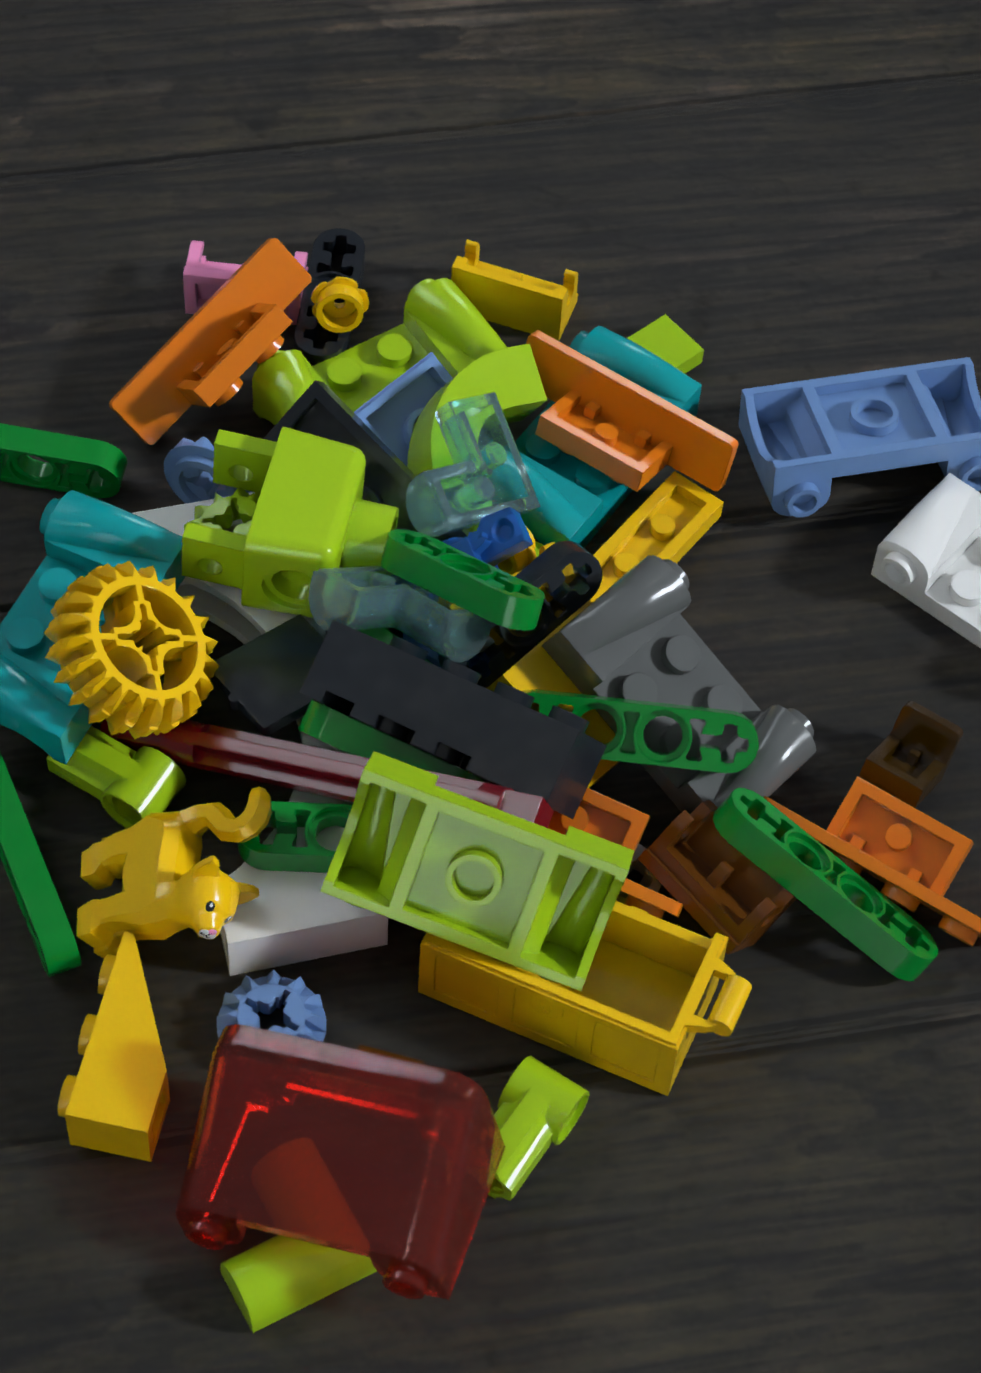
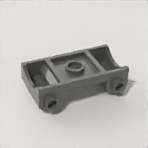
[541,555,816,814]

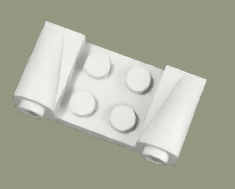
[871,473,981,648]

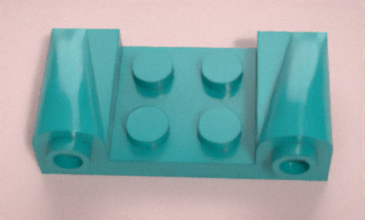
[477,326,702,548]
[0,490,186,765]

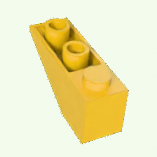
[58,931,170,1162]

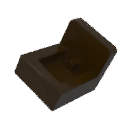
[858,701,963,808]

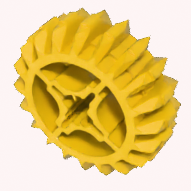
[44,560,219,739]

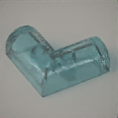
[406,392,541,537]
[308,566,493,663]

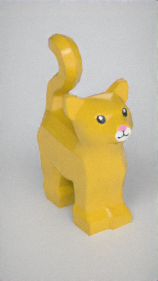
[76,787,272,958]

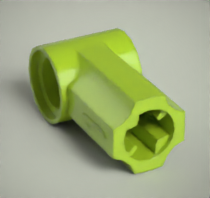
[46,726,186,828]
[461,1056,590,1201]

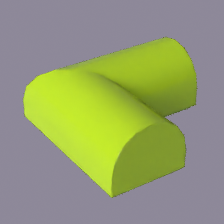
[220,1139,381,1333]

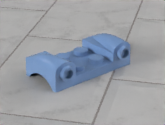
[738,357,981,517]

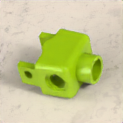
[182,426,399,618]

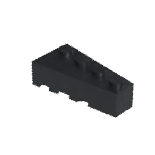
[299,620,607,819]

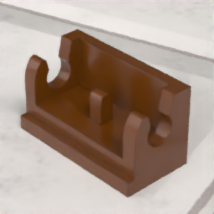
[638,800,797,955]

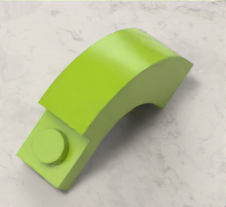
[407,344,547,532]

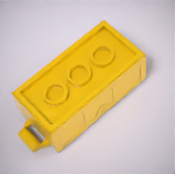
[418,901,752,1096]

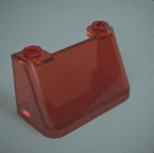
[176,1024,505,1300]

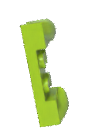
[252,278,507,425]
[320,751,634,991]

